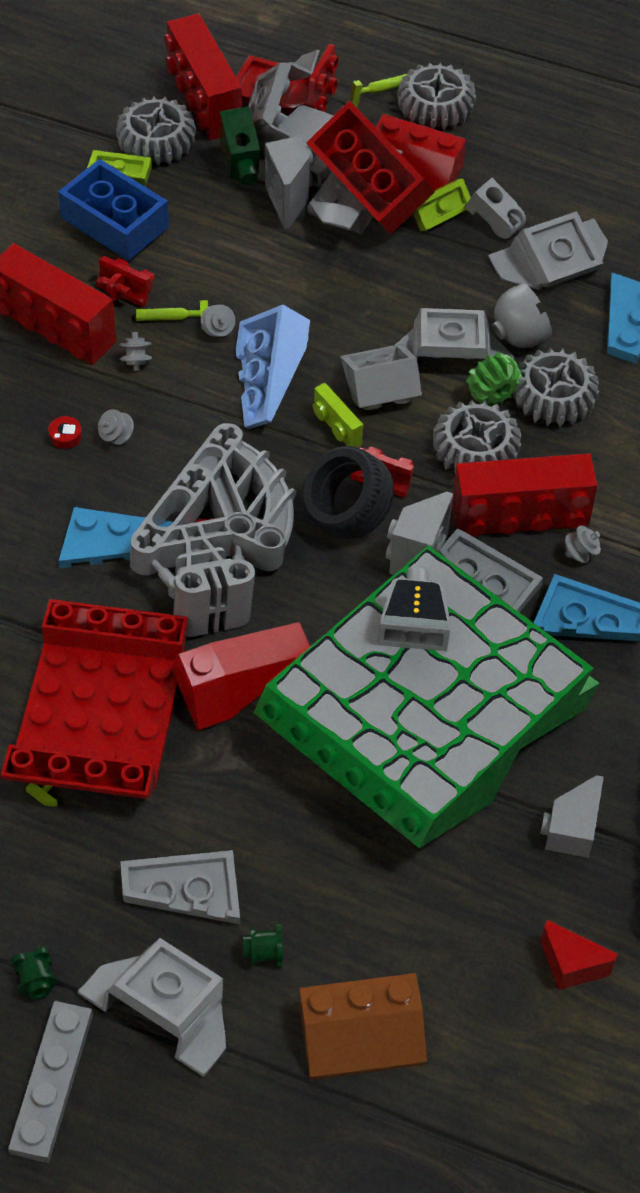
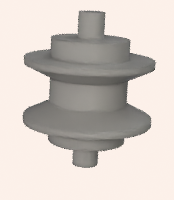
[201,305,235,337]
[119,332,152,371]
[98,409,134,445]
[565,526,601,563]

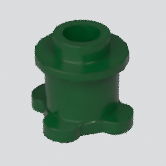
[243,923,283,968]
[11,947,57,999]

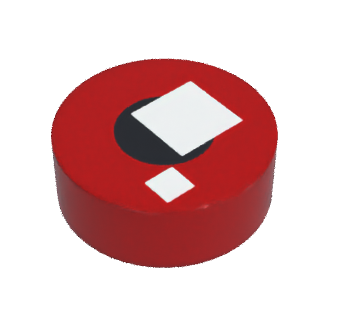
[48,416,82,449]

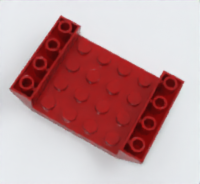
[1,599,188,799]

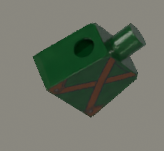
[219,106,260,185]

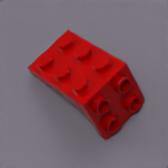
[236,44,339,116]

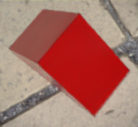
[540,920,618,990]

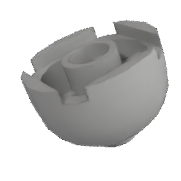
[492,283,552,348]

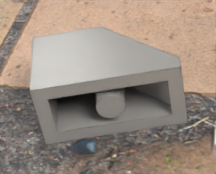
[540,775,604,858]

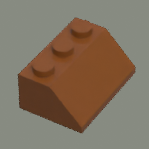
[299,973,427,1080]

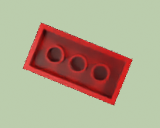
[164,13,242,141]
[306,100,435,235]
[0,243,117,365]
[452,453,598,537]

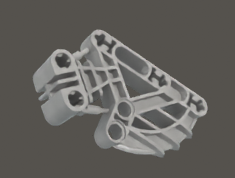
[130,423,297,637]

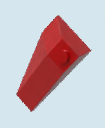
[171,622,310,731]

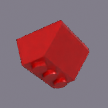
[376,114,466,191]

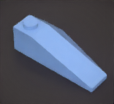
[236,305,310,430]

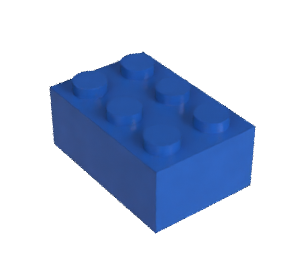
[58,159,169,261]

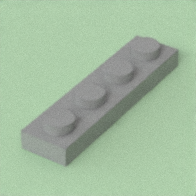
[8,1001,93,1163]

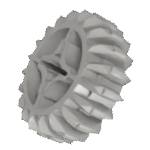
[397,62,476,131]
[116,96,196,166]
[512,347,599,427]
[433,399,521,472]

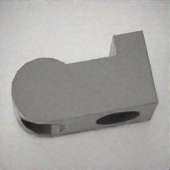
[464,178,526,239]

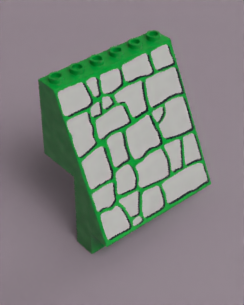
[254,545,600,848]

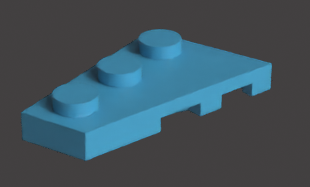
[534,574,640,641]

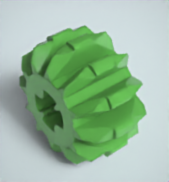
[466,352,523,407]

